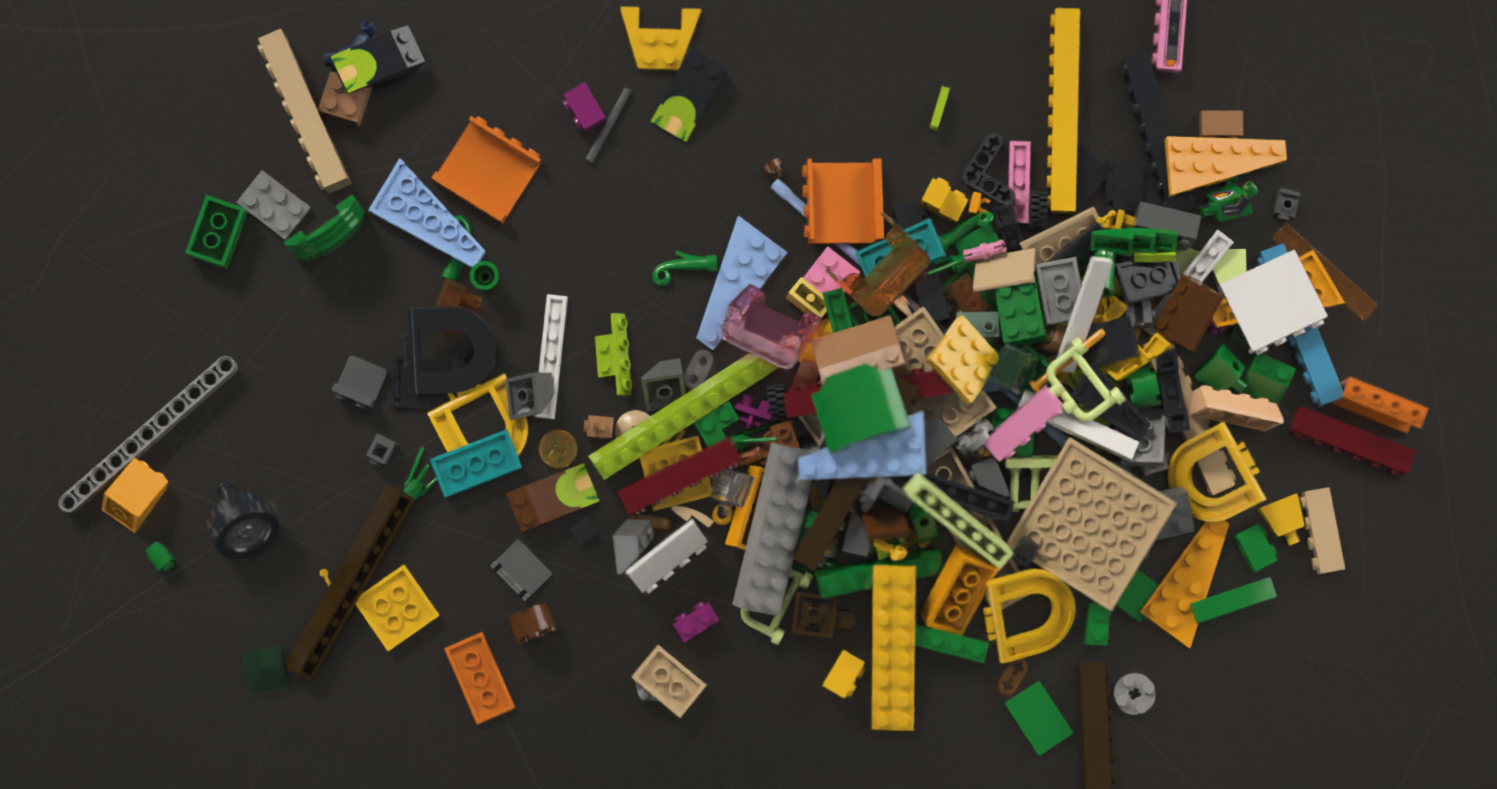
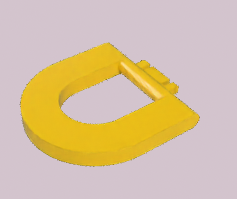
[427,373,528,457]
[1168,422,1266,522]
[983,569,1075,663]

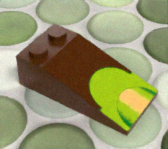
[506,463,600,533]

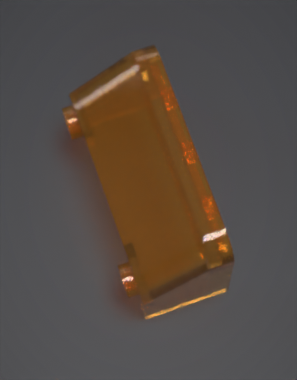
[826,211,930,316]

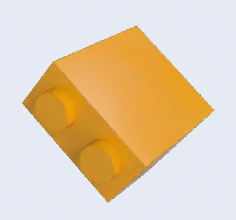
[101,458,168,533]

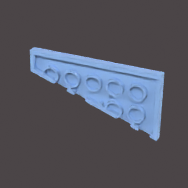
[369,158,486,268]
[697,216,787,351]
[798,411,926,480]

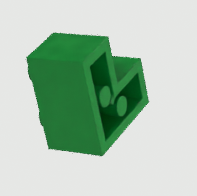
[693,402,740,447]

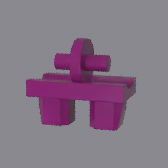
[734,394,771,431]

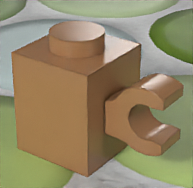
[1034,324,1067,356]
[583,415,614,440]

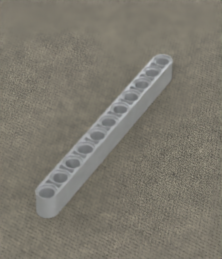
[59,356,238,513]

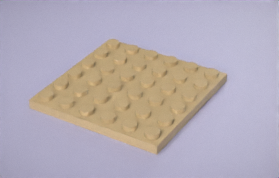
[1006,438,1177,611]

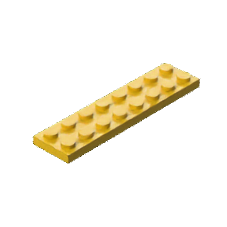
[872,565,916,731]

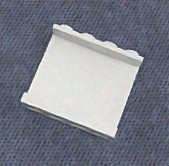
[1218,250,1328,355]

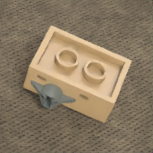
[631,645,707,717]

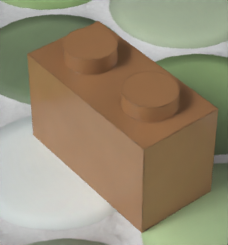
[1199,111,1243,139]

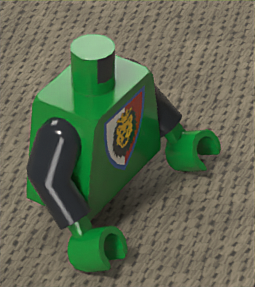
[1199,176,1258,221]

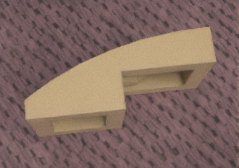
[671,506,714,529]

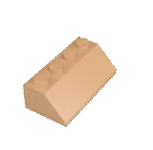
[1190,386,1283,432]

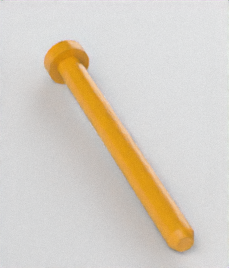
[1028,329,1105,393]

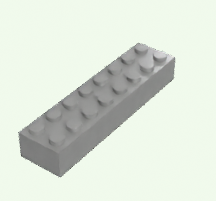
[733,442,814,616]

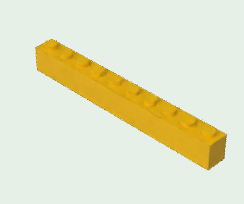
[1047,8,1080,214]

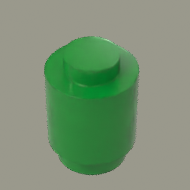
[145,541,176,573]

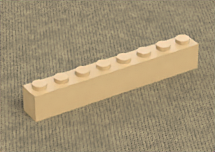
[1141,336,1236,496]

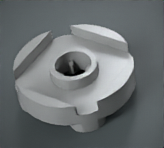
[956,419,993,455]
[1113,673,1156,715]

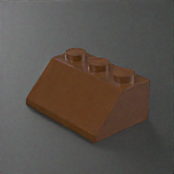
[1154,274,1223,352]

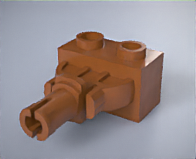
[739,420,800,467]

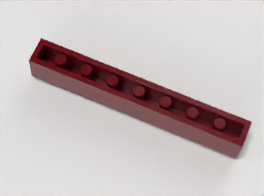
[783,367,953,418]

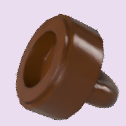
[762,157,782,179]

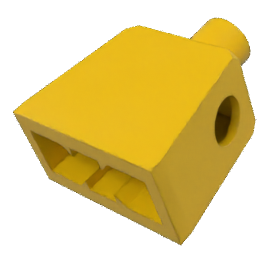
[1258,494,1305,546]

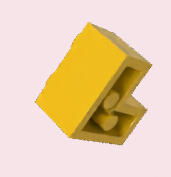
[920,178,968,224]
[822,650,866,699]

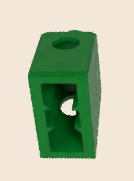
[1194,344,1247,394]
[907,501,939,544]

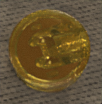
[539,430,578,469]

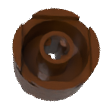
[508,603,557,645]

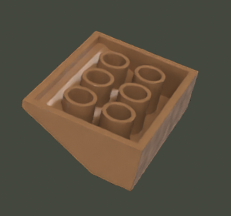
[811,316,908,384]

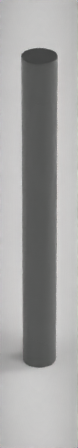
[586,88,632,163]

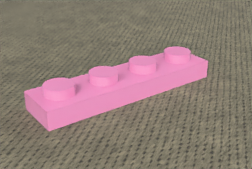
[1008,141,1031,224]

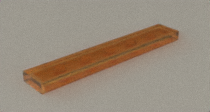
[1272,222,1378,320]

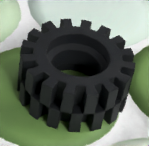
[1028,191,1048,229]
[767,383,790,422]

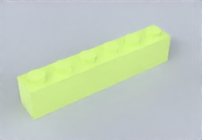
[904,472,1014,569]

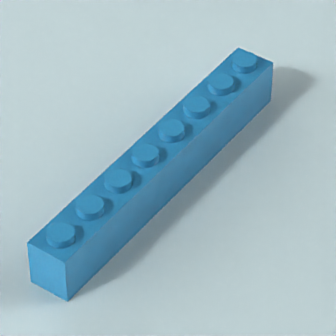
[1257,243,1344,408]

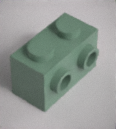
[956,312,999,343]

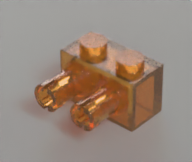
[946,273,990,312]
[434,278,483,310]

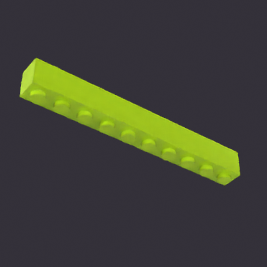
[588,345,778,480]

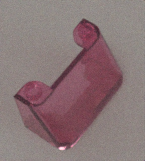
[721,284,822,370]

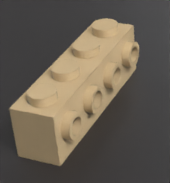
[1300,487,1345,574]

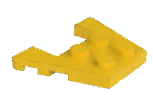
[621,7,701,71]
[1101,295,1172,382]

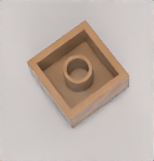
[318,71,372,127]

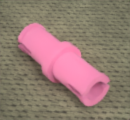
[963,240,1006,263]

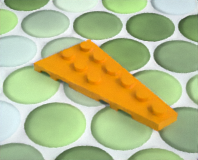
[1165,136,1287,197]
[1212,250,1345,328]
[1140,520,1229,649]

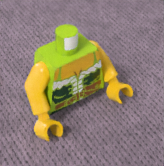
[873,529,932,560]

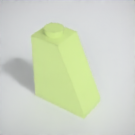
[1210,249,1246,300]

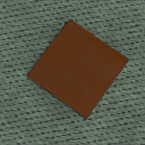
[859,505,910,541]

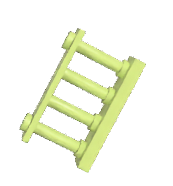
[1003,455,1058,512]

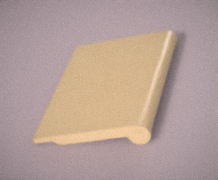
[973,248,1035,294]

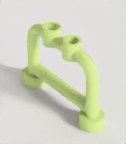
[1046,337,1126,421]
[741,568,814,645]

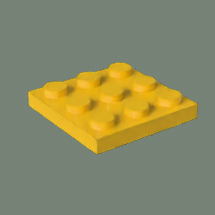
[927,315,1002,404]
[640,435,714,511]
[356,565,440,652]

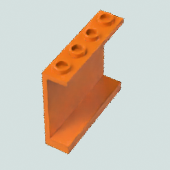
[432,116,542,224]
[802,159,884,244]
[1330,377,1428,434]

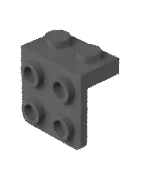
[332,356,387,409]
[860,476,914,513]

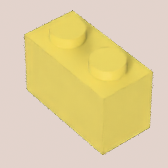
[785,277,827,323]

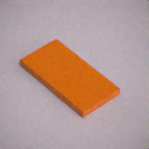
[444,632,515,725]

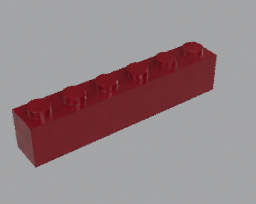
[1288,406,1417,477]
[618,436,742,515]

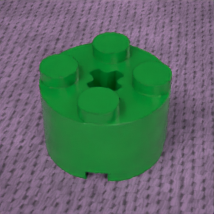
[1125,365,1162,410]

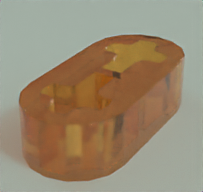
[632,514,672,530]
[998,659,1028,694]

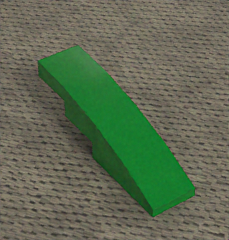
[1091,228,1178,256]
[1190,577,1277,624]

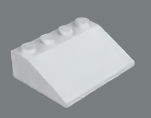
[626,520,708,594]

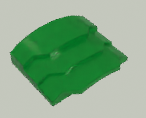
[284,195,366,261]
[811,363,911,455]

